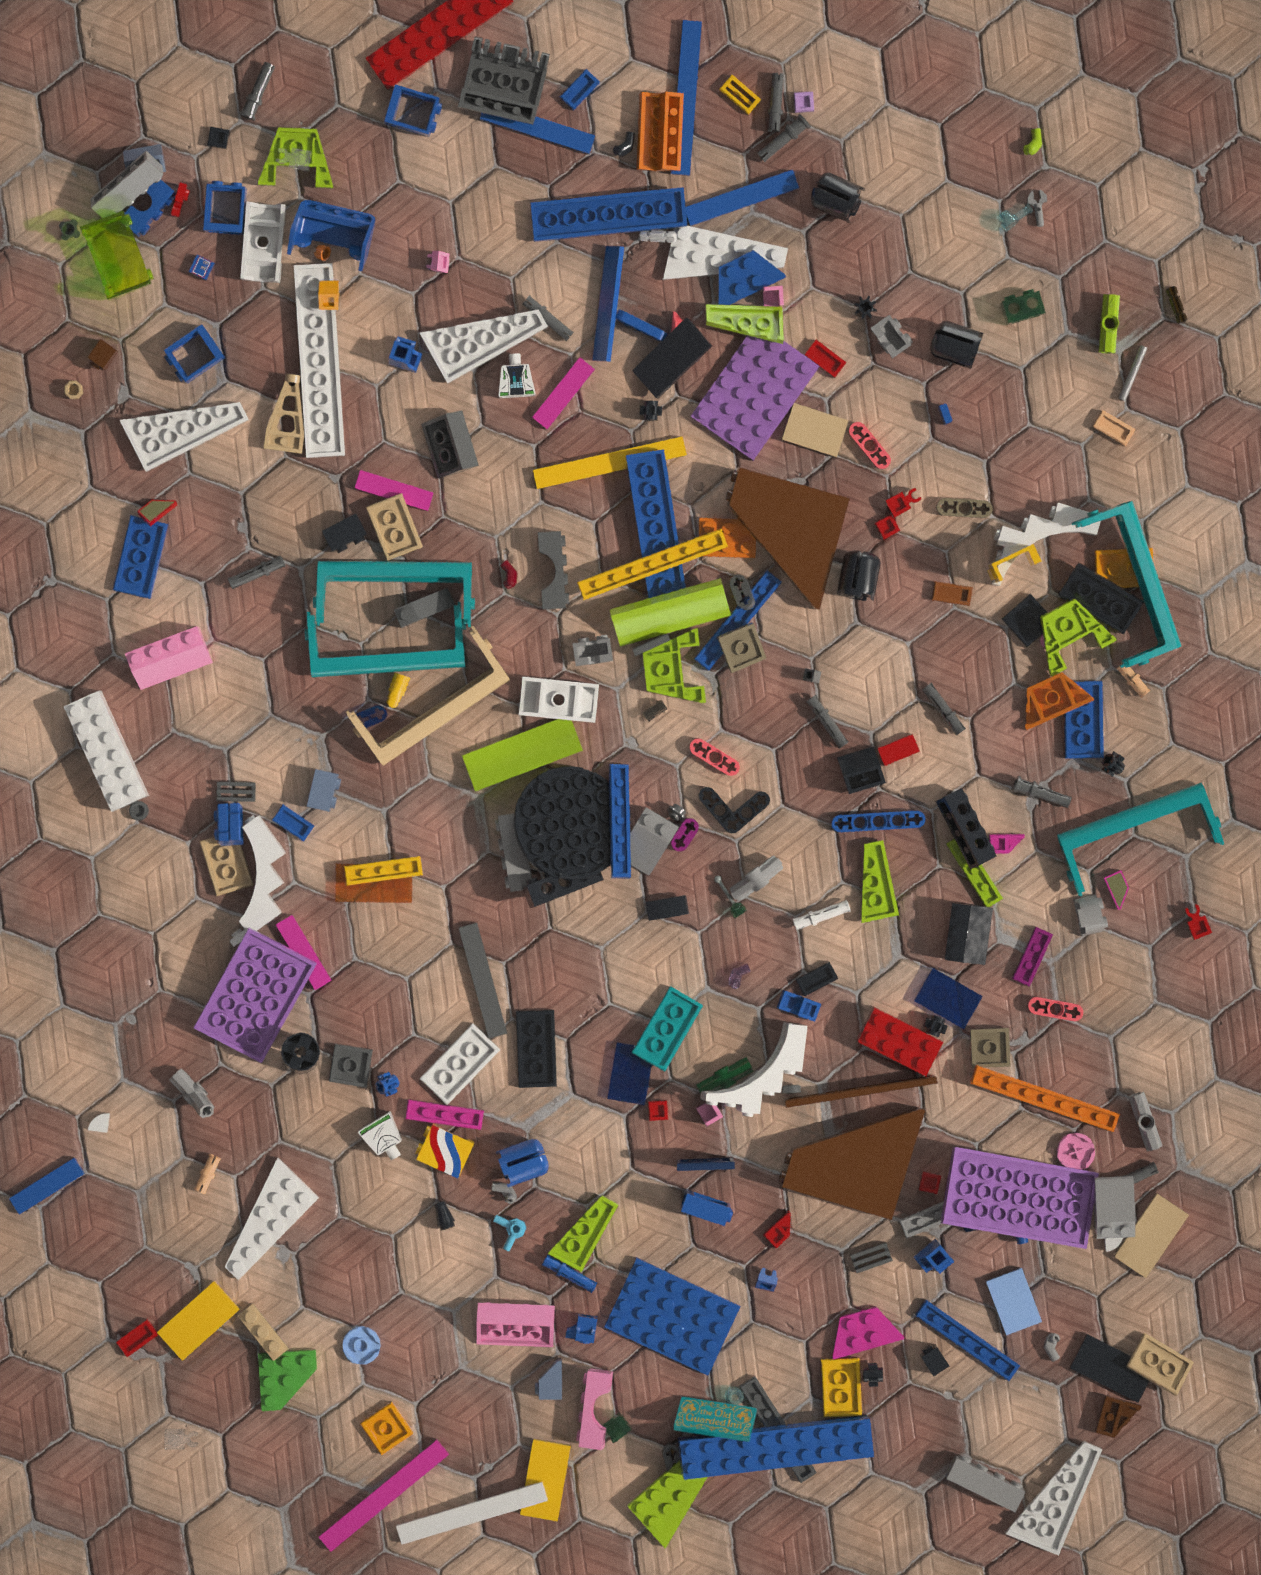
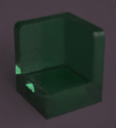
[603,1412,632,1444]

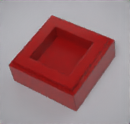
[874,514,900,540]
[648,1100,668,1121]
[918,1171,942,1194]

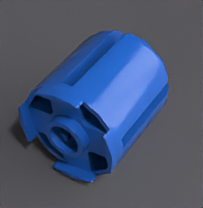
[496,1139,549,1188]

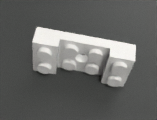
[240,201,286,283]
[519,677,599,723]

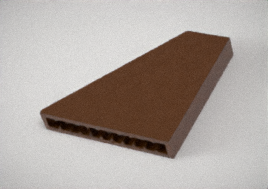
[725,467,850,610]
[779,1107,925,1220]

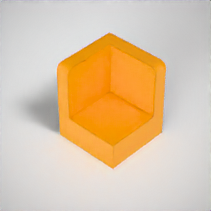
[318,281,339,310]

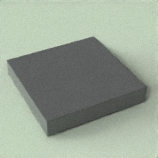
[329,1043,373,1088]

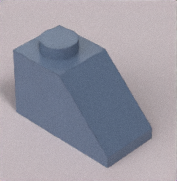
[535,1358,562,1400]

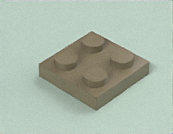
[717,622,767,673]
[970,1028,1011,1068]

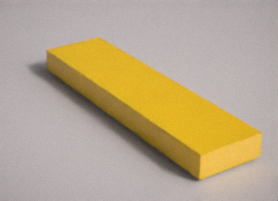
[344,856,423,885]

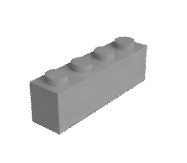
[91,151,163,223]
[495,813,532,892]
[945,1455,1025,1513]

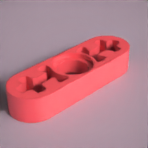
[849,422,891,469]
[690,739,740,776]
[1027,997,1083,1021]

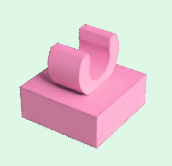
[426,251,449,273]

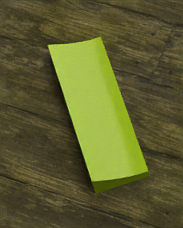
[610,578,731,647]
[462,719,583,791]

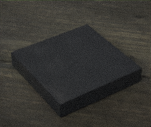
[1002,593,1047,648]

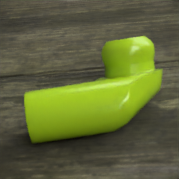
[1023,128,1042,155]

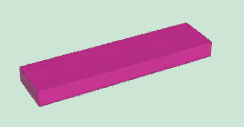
[532,358,595,430]
[355,470,434,511]
[276,915,332,990]
[405,1099,484,1130]

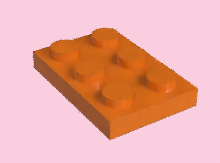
[699,518,756,558]

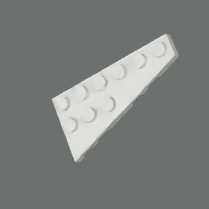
[663,226,788,280]
[420,310,548,383]
[120,402,249,472]
[225,1158,319,1280]
[1005,1441,1102,1556]

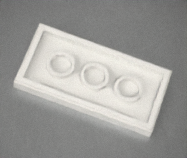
[420,1023,500,1105]

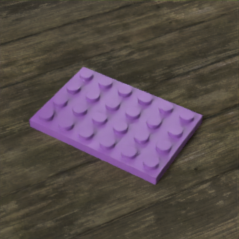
[691,335,820,461]
[194,927,317,1063]

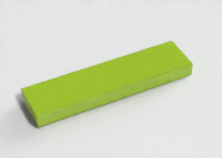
[946,839,1003,907]

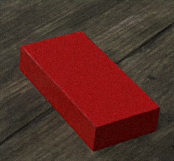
[805,340,847,378]
[877,734,920,766]
[116,1319,159,1357]

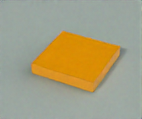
[360,1402,413,1455]

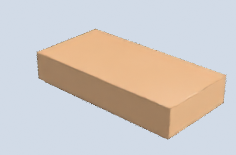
[1092,410,1135,446]

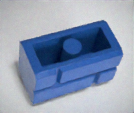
[214,803,243,846]

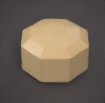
[64,381,83,399]

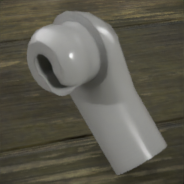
[492,1182,517,1204]
[1044,1333,1060,1362]

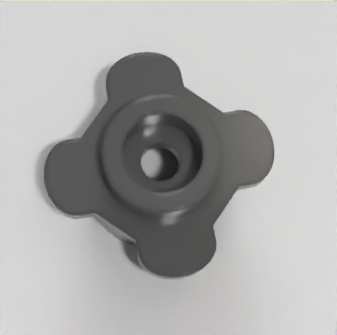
[59,219,80,241]
[667,804,686,821]

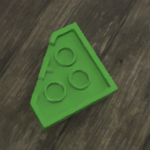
[258,1349,317,1411]

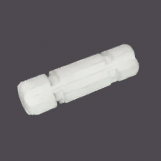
[639,230,677,243]

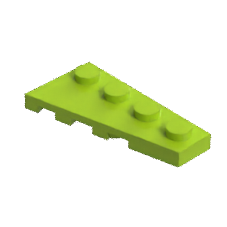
[705,304,784,344]
[861,840,899,923]
[548,1195,619,1272]

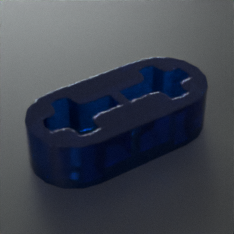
[353,705,388,728]

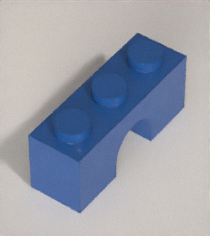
[119,180,176,237]

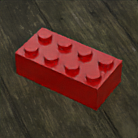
[856,1006,943,1076]

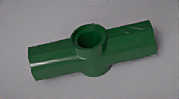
[696,1057,754,1093]

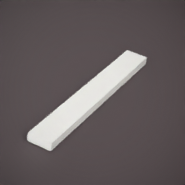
[396,1482,548,1544]

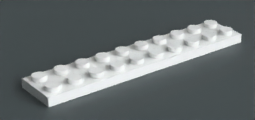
[294,263,345,458]

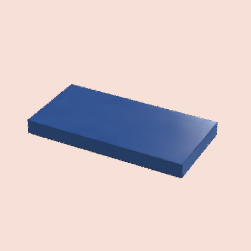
[113,515,169,599]
[1064,681,1104,759]

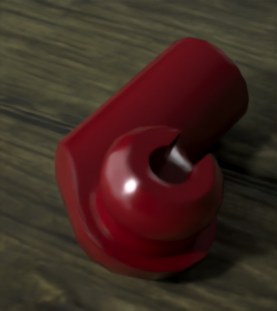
[500,560,518,589]

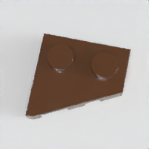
[1095,1395,1142,1438]

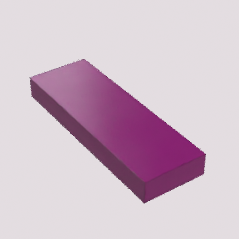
[1012,926,1053,987]

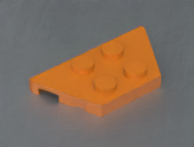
[1025,672,1094,730]

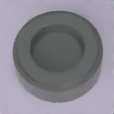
[129,801,149,820]
[782,1085,801,1094]

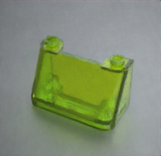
[80,211,154,301]

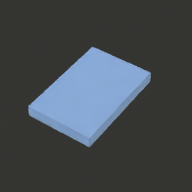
[986,1268,1042,1335]

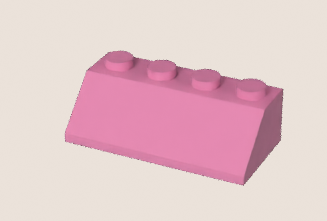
[125,626,213,690]
[477,1302,555,1347]

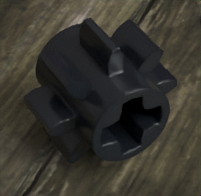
[853,296,877,320]
[639,401,662,421]
[1101,751,1125,777]
[923,1014,948,1037]
[863,1363,883,1387]

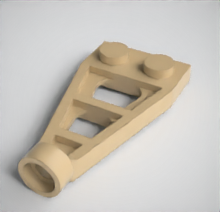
[264,374,305,454]

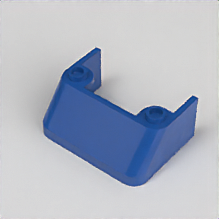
[287,200,376,271]

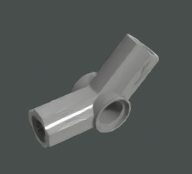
[730,855,783,902]
[169,1068,214,1118]

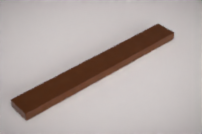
[784,1075,938,1108]

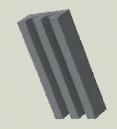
[633,634,670,656]
[216,782,256,802]
[850,1242,893,1273]

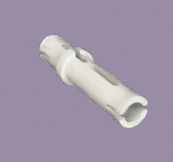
[793,900,851,931]

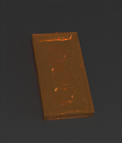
[335,863,413,903]

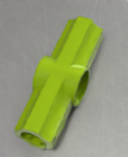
[1098,294,1120,354]

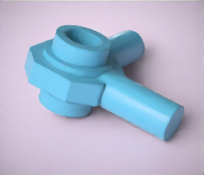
[493,1215,526,1252]

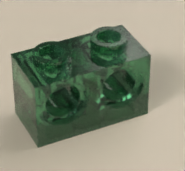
[1000,289,1046,325]

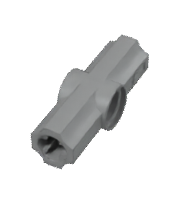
[1128,1091,1162,1152]

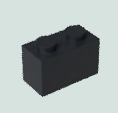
[322,514,367,554]

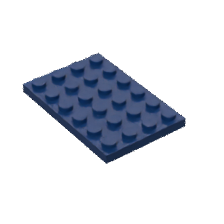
[604,1257,741,1376]

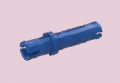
[542,1254,597,1293]

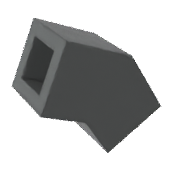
[803,668,821,684]

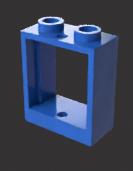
[384,84,442,137]
[203,181,247,235]
[164,324,225,384]
[680,1189,733,1226]

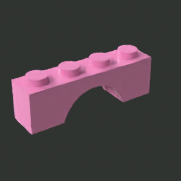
[576,1368,613,1450]

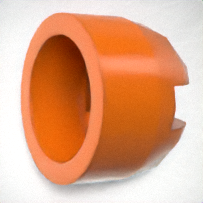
[314,245,331,261]

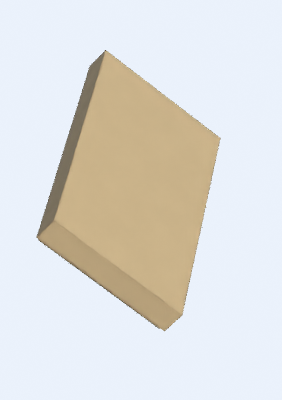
[1114,1193,1189,1278]

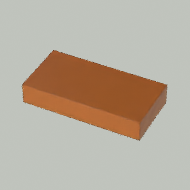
[932,581,973,606]

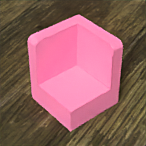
[762,286,784,308]
[696,1103,723,1127]

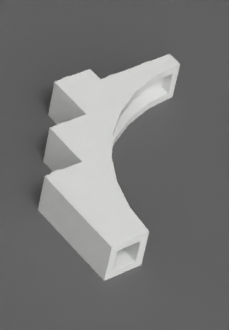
[991,503,1101,586]
[700,1022,807,1117]

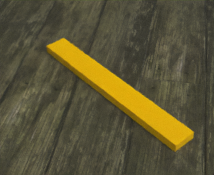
[533,436,687,489]
[577,529,728,600]

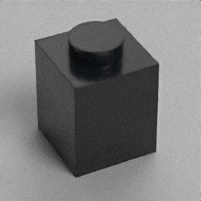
[920,1344,950,1377]

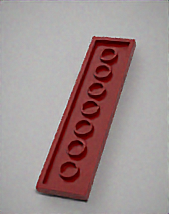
[365,0,514,91]

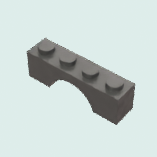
[538,531,569,610]

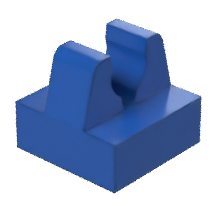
[755,1268,778,1292]

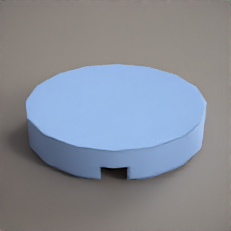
[342,1326,381,1365]

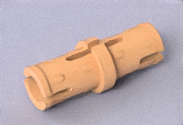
[1116,666,1150,698]
[194,1154,221,1194]

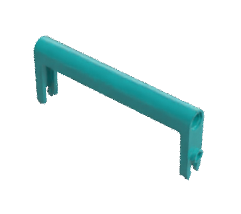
[1072,501,1182,668]
[313,561,475,627]
[304,602,466,678]
[1057,783,1224,897]

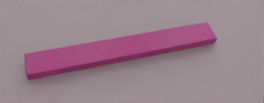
[319,1439,449,1552]

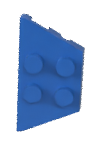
[718,250,786,305]

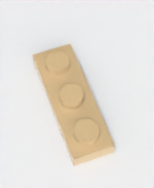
[238,1304,289,1361]

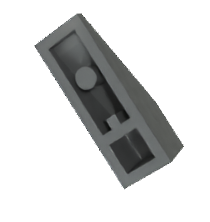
[394,588,455,628]

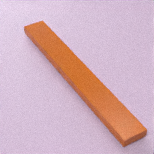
[970,1065,1120,1132]

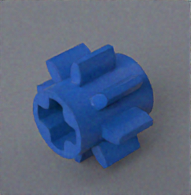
[375,1072,399,1097]

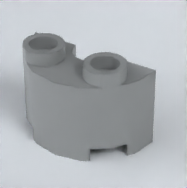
[871,315,913,359]
[573,635,613,666]
[1073,894,1108,937]

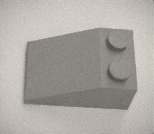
[630,807,679,875]
[1094,1176,1136,1239]

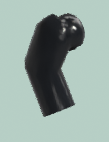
[613,132,635,157]

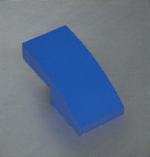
[776,990,821,1022]

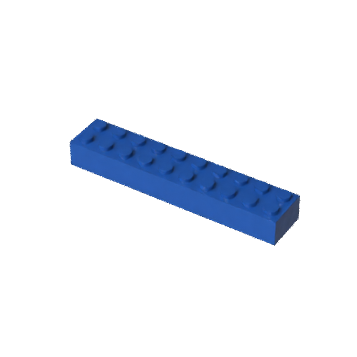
[678,1415,874,1480]

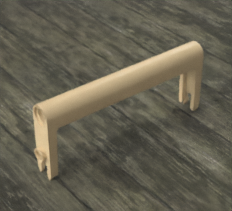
[346,626,510,766]

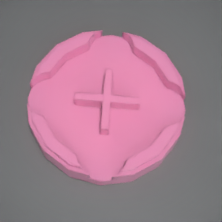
[1056,1132,1095,1170]

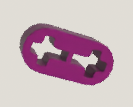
[671,818,699,851]

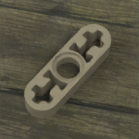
[936,498,993,518]

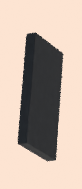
[632,317,713,399]
[1058,562,1144,634]
[516,1010,557,1088]
[1070,1334,1149,1403]

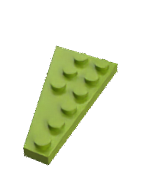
[627,1461,707,1549]

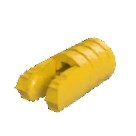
[386,672,411,708]

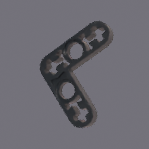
[699,787,770,833]

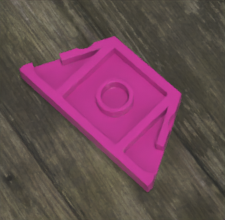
[832,1306,904,1360]

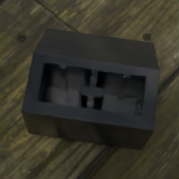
[837,746,886,794]

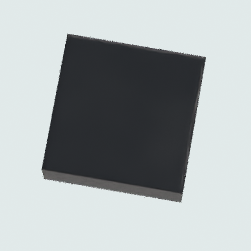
[207,127,230,150]

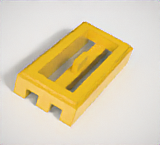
[719,75,761,115]

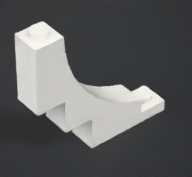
[230,815,286,947]

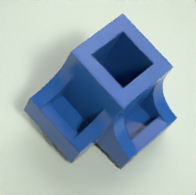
[389,336,422,373]
[914,1239,954,1274]
[565,1314,597,1344]

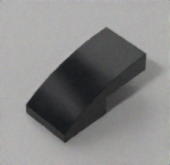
[645,895,689,921]

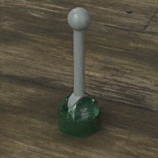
[714,876,747,919]

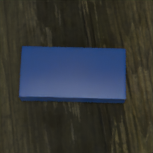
[560,69,600,111]
[272,804,315,842]

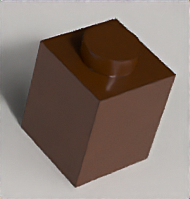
[87,339,119,370]

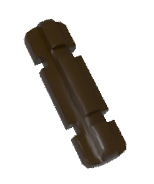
[1166,286,1187,324]

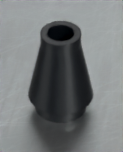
[434,1201,455,1231]

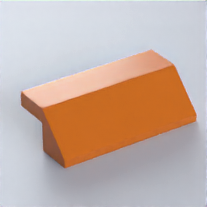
[636,92,684,172]

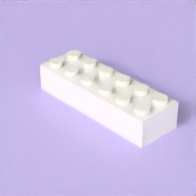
[64,691,149,812]

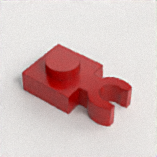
[171,182,190,218]
[885,488,921,518]
[1185,904,1212,940]

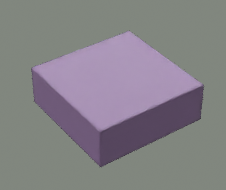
[794,92,814,113]

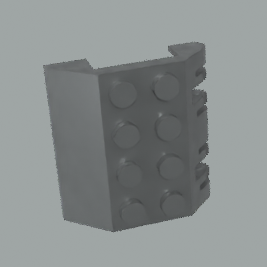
[458,36,550,125]

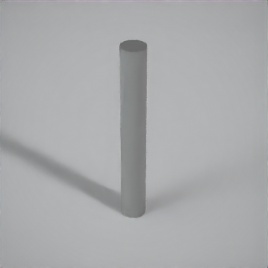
[1118,345,1147,401]

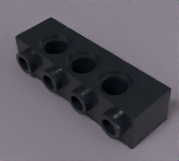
[935,788,997,870]
[522,873,604,908]

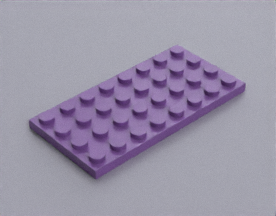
[941,1147,1099,1249]

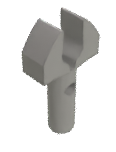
[1027,190,1047,227]

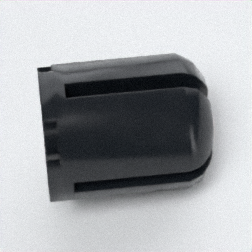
[811,172,865,223]
[930,321,984,369]
[837,550,881,601]
[281,1032,320,1075]

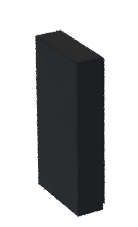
[796,962,839,996]

